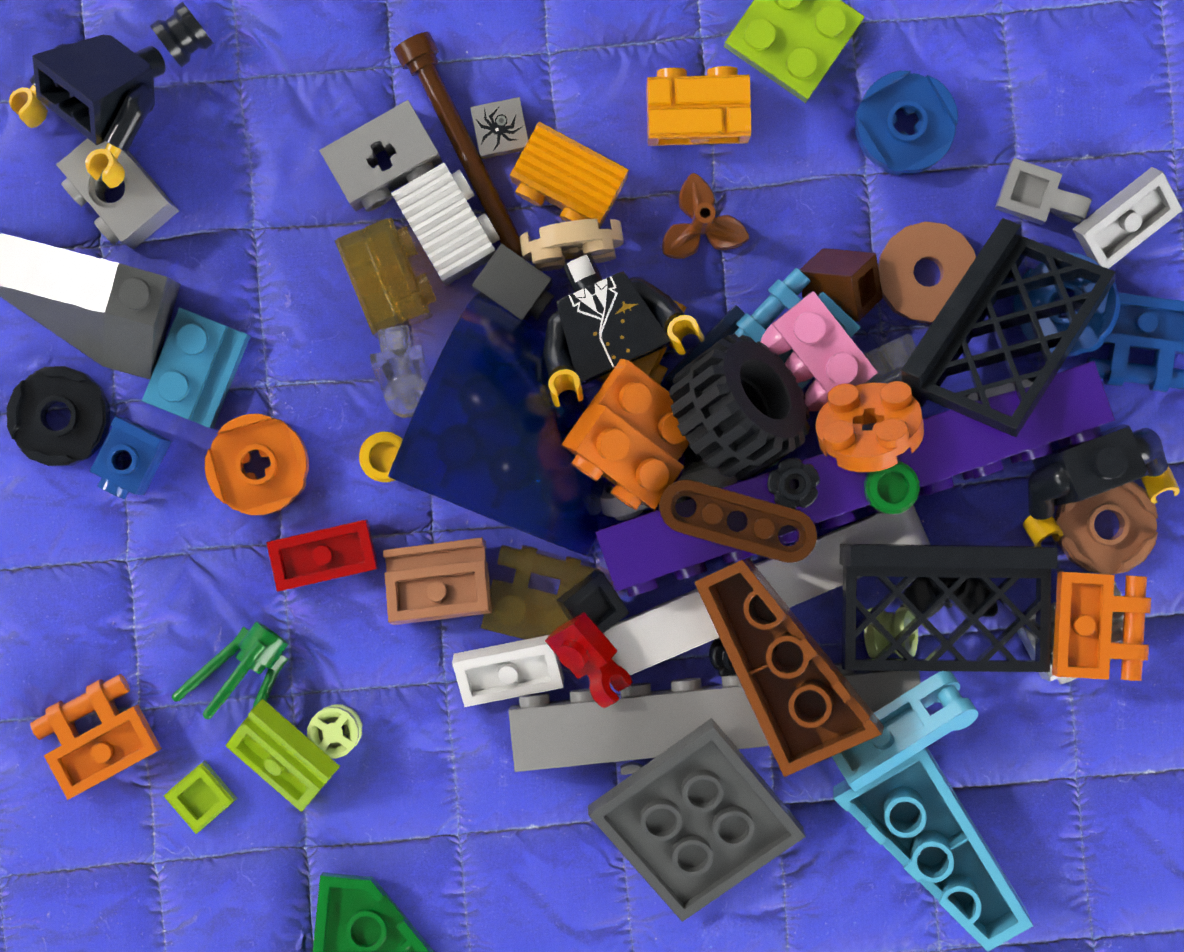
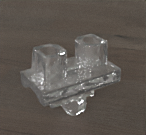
[370,325,436,418]

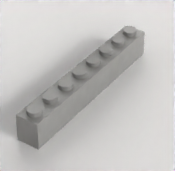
[508,657,920,772]

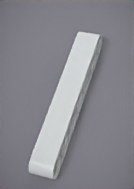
[603,505,930,675]

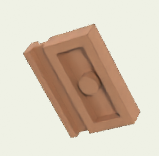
[383,537,492,625]

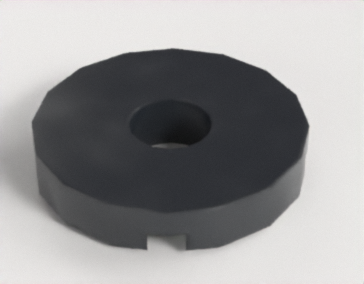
[7,366,110,466]

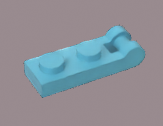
[832,671,979,792]

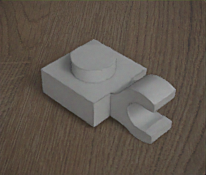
[995,158,1092,225]

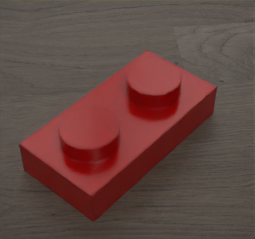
[266,519,379,592]

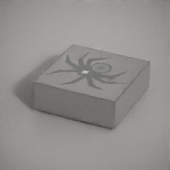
[470,97,528,159]

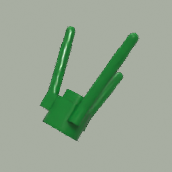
[172,621,289,719]

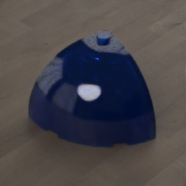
[387,293,605,557]

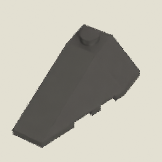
[0,233,181,379]

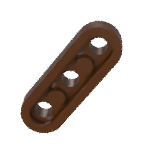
[659,480,817,563]

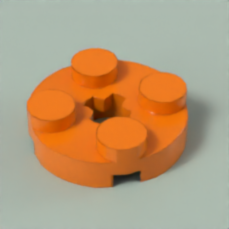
[816,381,924,472]
[205,414,309,515]

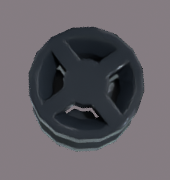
[150,1,214,67]

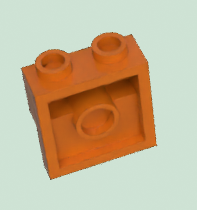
[561,358,690,510]

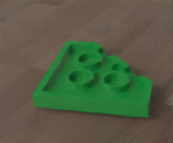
[313,872,434,952]

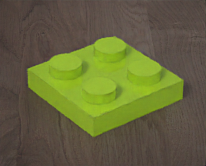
[724,0,865,103]

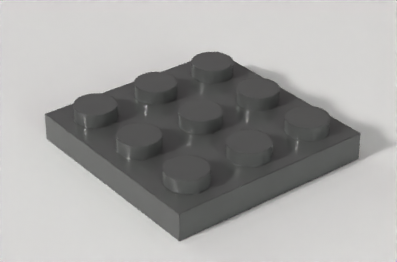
[588,718,806,922]

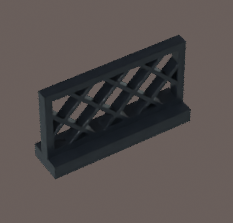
[901,218,1116,437]
[839,544,1057,672]

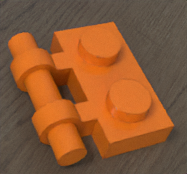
[1052,571,1151,681]
[30,674,162,800]

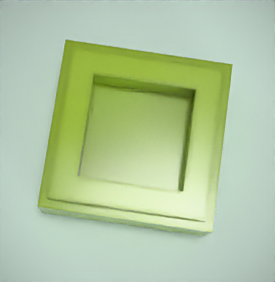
[163,761,238,834]

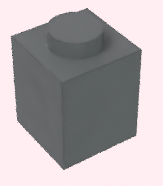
[472,243,554,326]

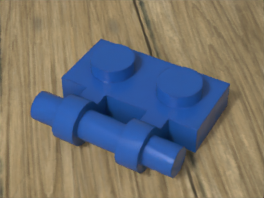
[1086,293,1184,392]

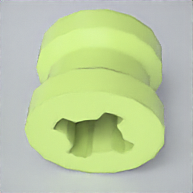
[864,607,918,659]
[307,704,363,759]

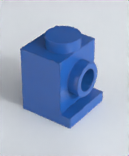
[90,416,172,499]

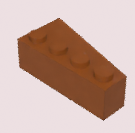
[694,557,884,777]

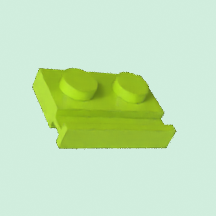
[225,699,340,812]

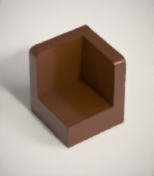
[799,248,883,322]

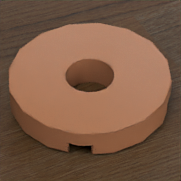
[878,221,976,324]
[1055,481,1158,574]

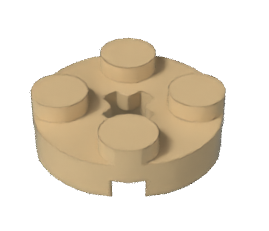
[519,219,624,271]

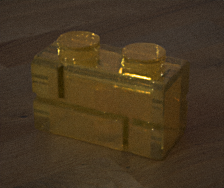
[334,218,437,339]

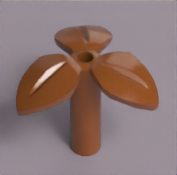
[662,173,749,259]

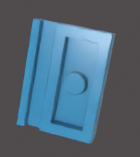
[142,307,251,429]

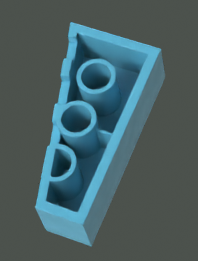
[833,747,1033,952]

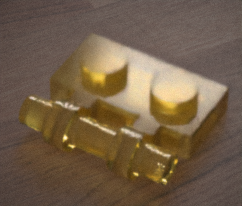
[481,545,600,639]

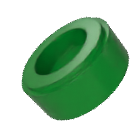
[864,461,920,514]

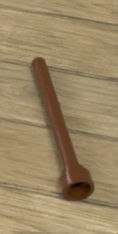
[394,32,522,257]

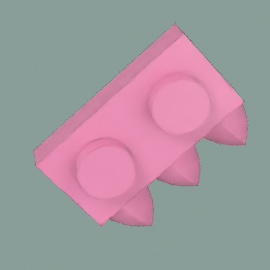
[760,291,878,411]

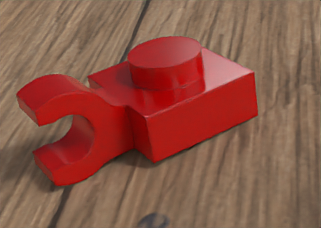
[545,612,633,708]

